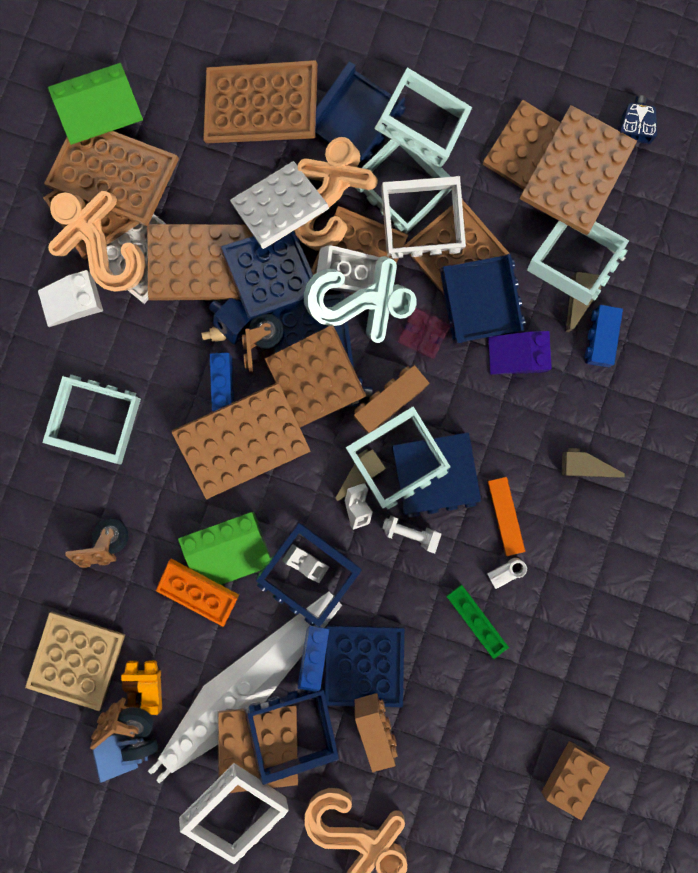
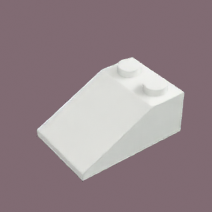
[317,245,380,293]
[38,270,103,327]

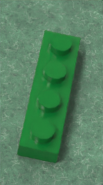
[446,584,509,659]

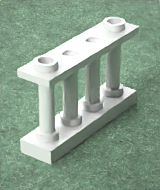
[382,515,441,554]

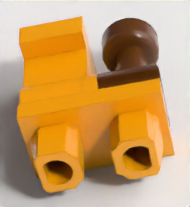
[121,660,162,715]

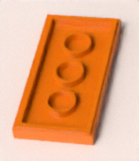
[156,559,239,627]

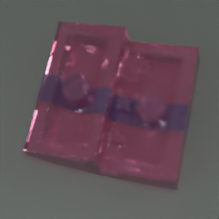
[398,308,450,359]

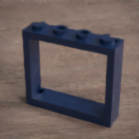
[256,521,362,628]
[244,688,339,785]

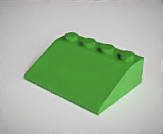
[48,63,143,145]
[178,512,271,585]

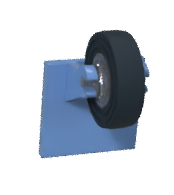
[91,734,158,783]

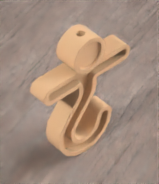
[295,137,378,251]
[48,191,146,292]
[304,788,407,873]

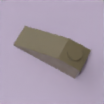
[565,272,601,332]
[562,448,625,478]
[336,449,386,501]

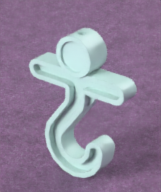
[304,256,416,343]

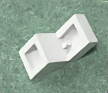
[345,483,373,530]
[282,544,329,583]

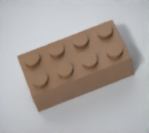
[354,365,430,434]

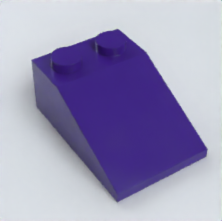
[488,331,552,375]

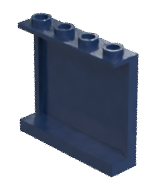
[315,61,406,167]
[439,253,525,344]
[392,433,481,517]

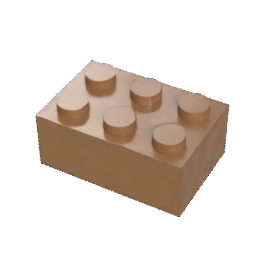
[355,693,398,772]
[541,741,610,820]

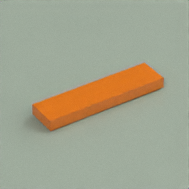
[487,477,525,556]

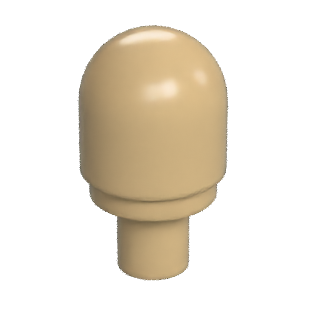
[202,326,226,342]

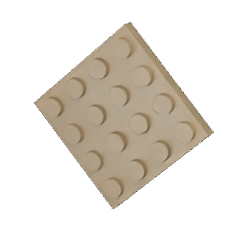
[25,612,125,711]

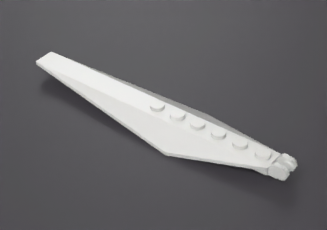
[148,591,342,783]

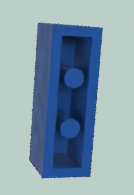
[585,305,623,368]
[210,353,234,412]
[297,626,329,692]

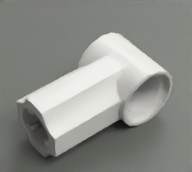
[487,558,527,589]

